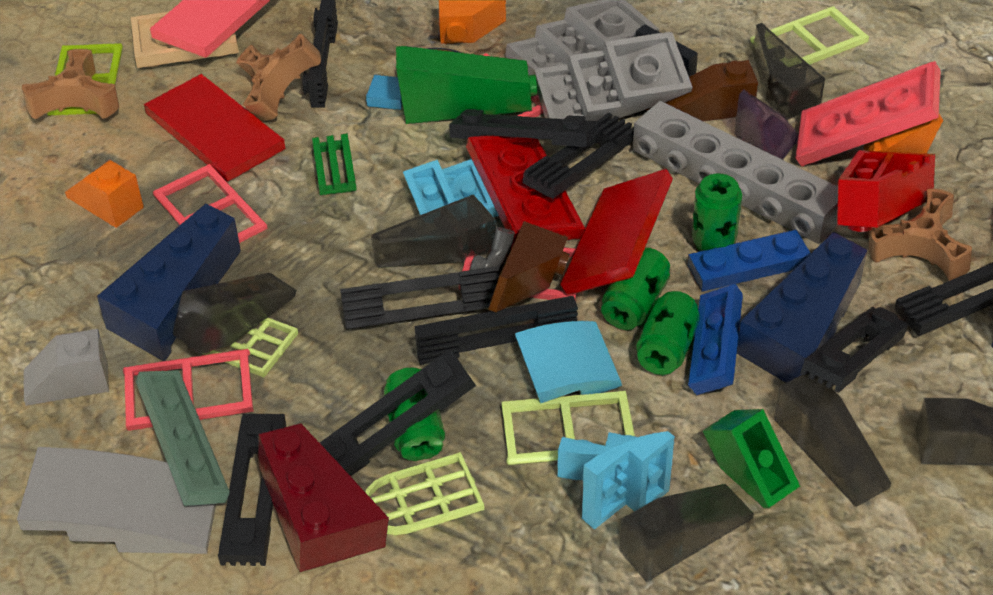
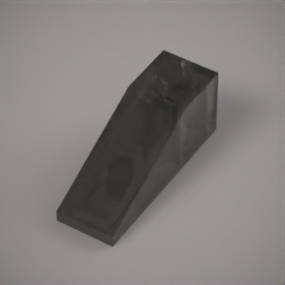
[753,23,825,120]
[371,194,496,268]
[172,272,297,354]
[774,372,891,507]
[915,398,993,466]
[619,484,754,582]

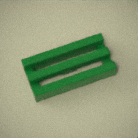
[312,133,357,195]

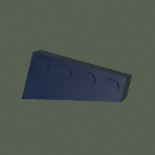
[97,203,241,361]
[737,232,867,394]

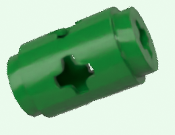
[691,173,743,252]
[601,248,670,330]
[636,291,700,375]
[384,367,445,461]

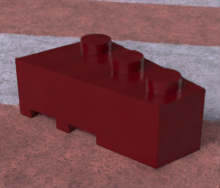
[258,423,389,572]

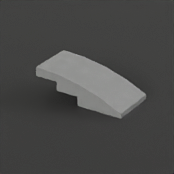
[505,0,659,75]
[533,32,692,121]
[17,447,216,554]

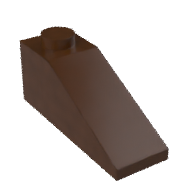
[645,60,758,121]
[488,221,570,312]

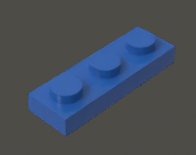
[687,230,811,292]
[688,284,743,395]

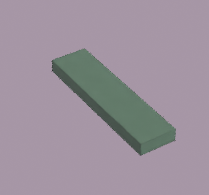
[136,370,230,506]

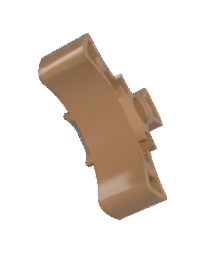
[236,34,321,121]
[22,49,119,119]
[868,189,972,281]

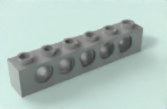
[633,101,838,244]

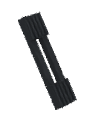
[302,0,338,108]
[449,109,598,147]
[523,113,634,199]
[894,263,993,336]
[340,266,500,329]
[414,296,578,365]
[800,307,908,393]
[319,349,476,476]
[218,413,286,566]

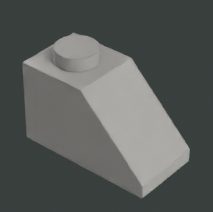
[24,329,109,406]

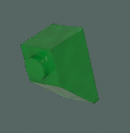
[703,409,800,509]

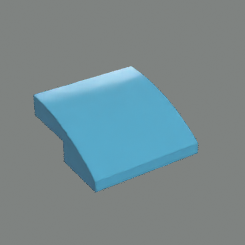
[403,159,499,226]
[515,321,622,404]
[582,431,675,529]

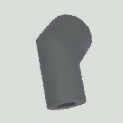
[470,227,515,270]

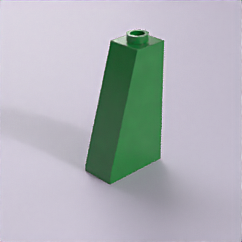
[396,46,538,124]

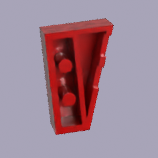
[837,150,935,232]

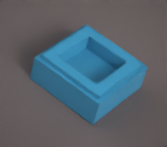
[366,75,403,110]

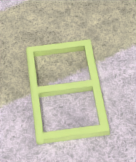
[750,6,869,74]
[501,391,635,465]

